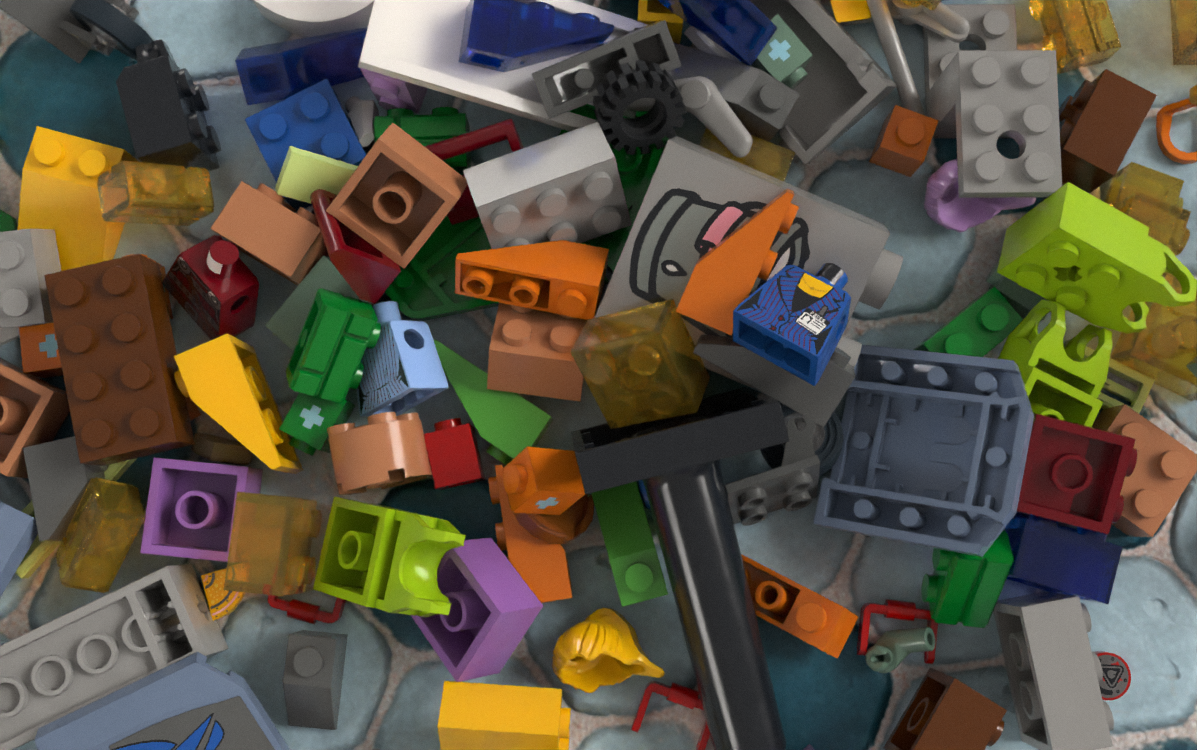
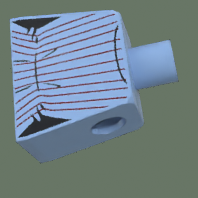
[357,301,449,416]

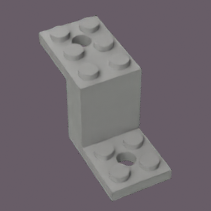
[923,4,1062,198]

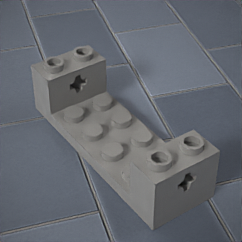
[0,564,229,750]

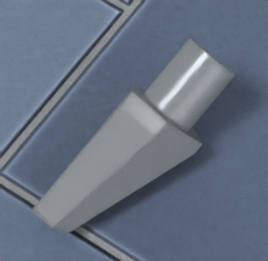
[345,96,379,147]

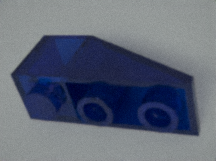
[458,0,614,72]
[235,27,367,106]

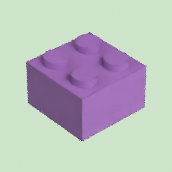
[140,457,263,563]
[411,537,543,682]

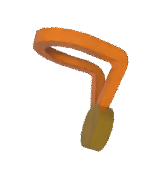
[1156,85,1197,164]

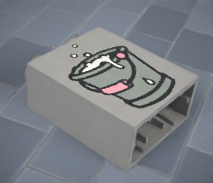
[594,137,903,394]

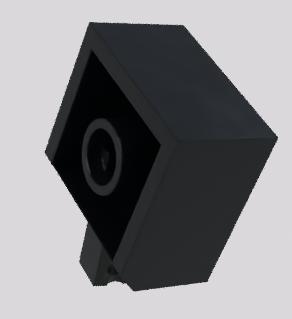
[116,39,221,183]

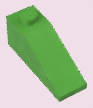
[434,339,553,465]
[591,481,668,607]

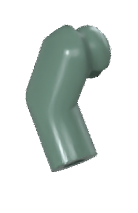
[866,627,936,674]

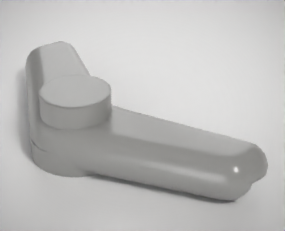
[840,0,970,43]
[626,76,753,158]

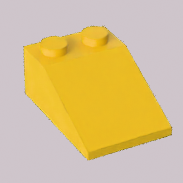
[17,126,144,271]
[174,333,304,474]

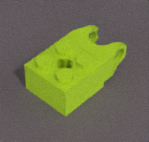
[997,182,1197,334]
[997,299,1112,427]
[313,496,466,617]

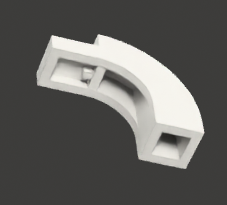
[252,0,374,39]

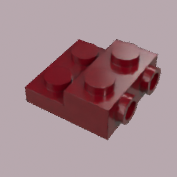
[1017,413,1137,534]

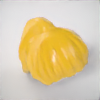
[552,608,665,693]

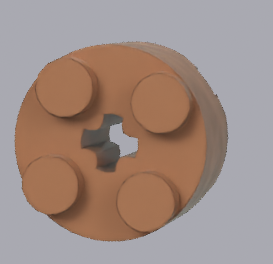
[327,412,432,495]

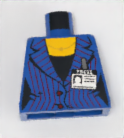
[733,263,851,386]

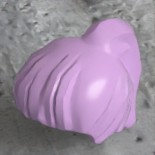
[924,159,1036,233]

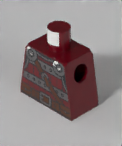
[163,235,259,340]

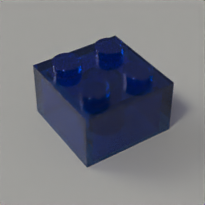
[1004,513,1123,604]

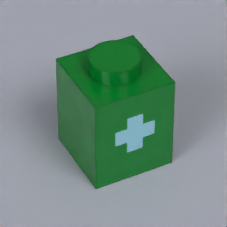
[279,393,356,456]

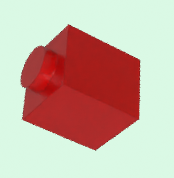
[424,418,486,490]

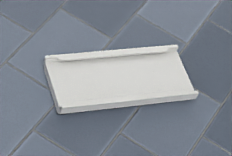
[358,0,648,148]

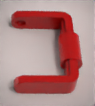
[267,554,346,624]
[857,599,938,664]
[631,681,710,750]

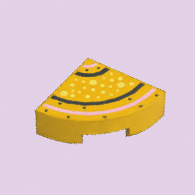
[201,562,251,620]

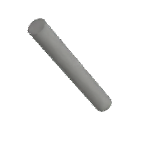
[866,0,925,115]

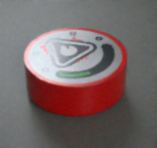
[1095,651,1131,700]

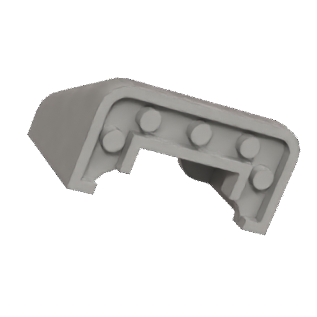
[684,0,897,165]

